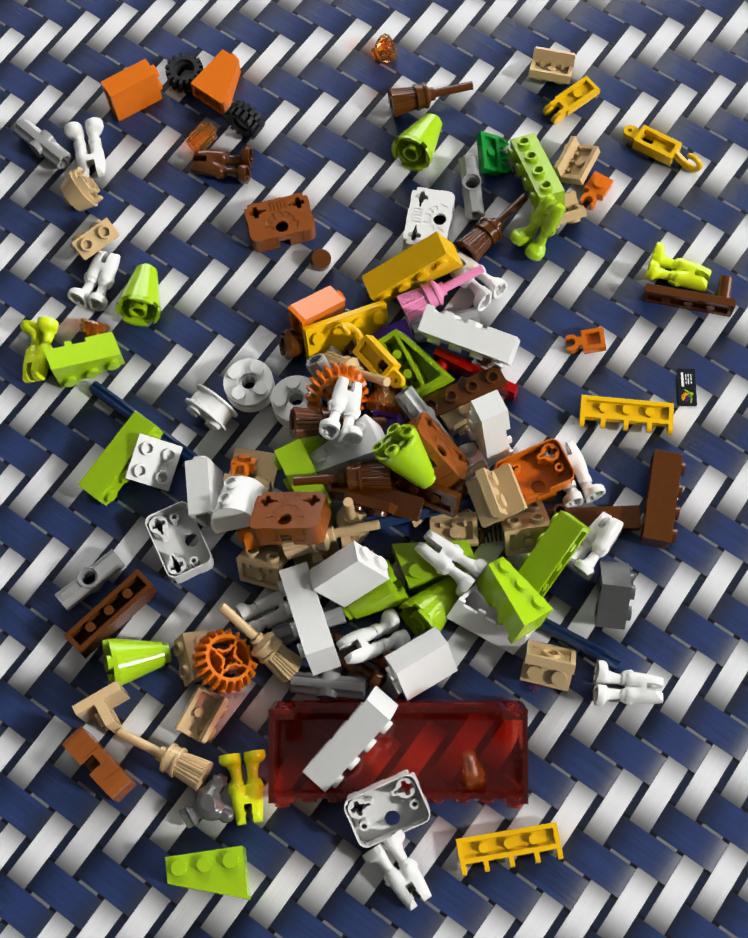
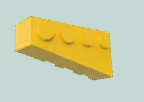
[361,231,464,303]

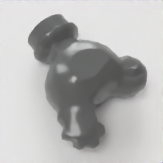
[179,773,235,829]

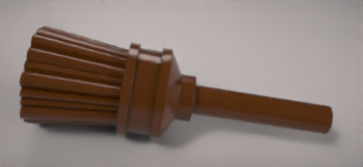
[387,81,473,117]
[456,194,528,262]
[289,407,386,439]
[293,460,392,492]

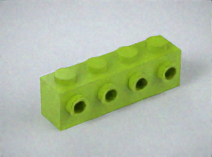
[508,133,565,209]
[78,410,164,506]
[518,510,591,597]

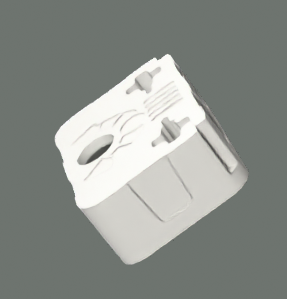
[403,187,455,251]
[145,501,214,584]
[344,770,430,848]

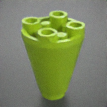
[372,423,436,489]
[341,559,410,620]
[102,638,171,686]

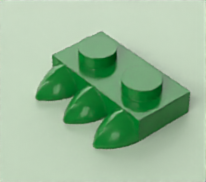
[476,131,512,177]

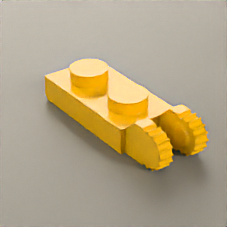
[542,76,600,124]

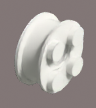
[223,358,275,413]
[271,375,323,429]
[185,384,238,432]

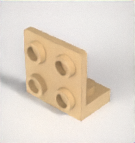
[222,447,278,492]
[500,501,550,556]
[236,545,289,591]

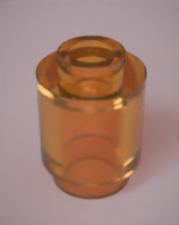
[186,122,217,151]

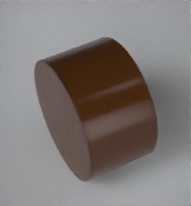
[310,249,331,271]

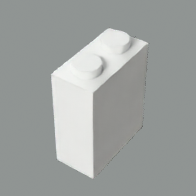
[185,456,224,528]
[309,541,389,607]
[385,626,458,701]

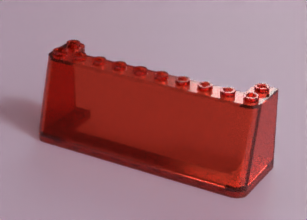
[268,700,528,808]

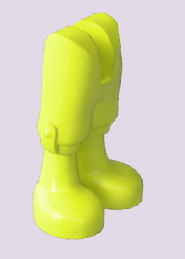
[644,242,712,292]
[20,317,59,383]
[219,749,266,826]

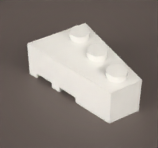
[466,390,514,467]

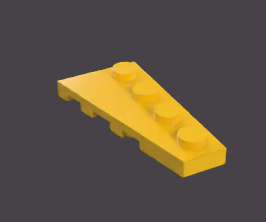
[302,300,389,360]

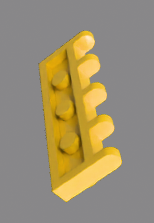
[579,395,674,435]
[456,822,563,876]

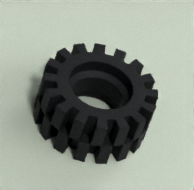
[165,52,203,94]
[224,100,265,140]

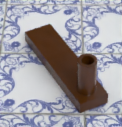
[642,275,736,317]
[391,470,468,518]
[546,504,641,531]

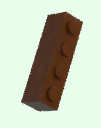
[639,449,686,549]
[64,569,158,659]

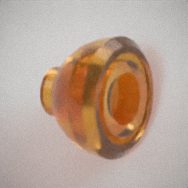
[371,33,398,63]
[79,318,111,342]
[366,385,399,413]

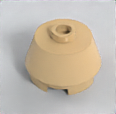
[60,167,103,211]

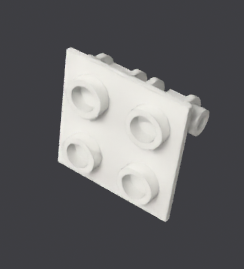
[125,433,183,491]

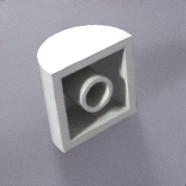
[211,476,268,534]

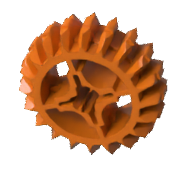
[305,362,369,416]
[191,628,258,695]

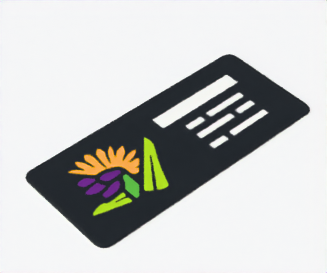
[677,368,697,406]

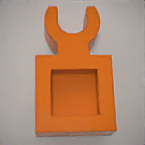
[579,171,614,210]
[565,327,607,354]
[230,454,258,477]

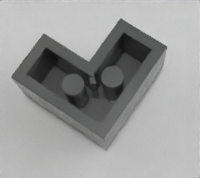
[594,560,636,630]

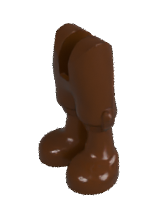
[190,145,253,184]
[332,632,394,691]

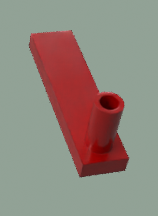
[433,346,519,401]

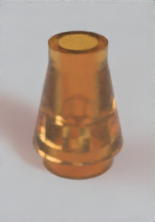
[460,750,487,790]

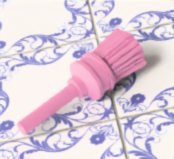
[396,264,485,323]

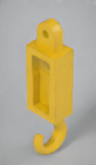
[623,125,703,173]
[340,322,405,388]

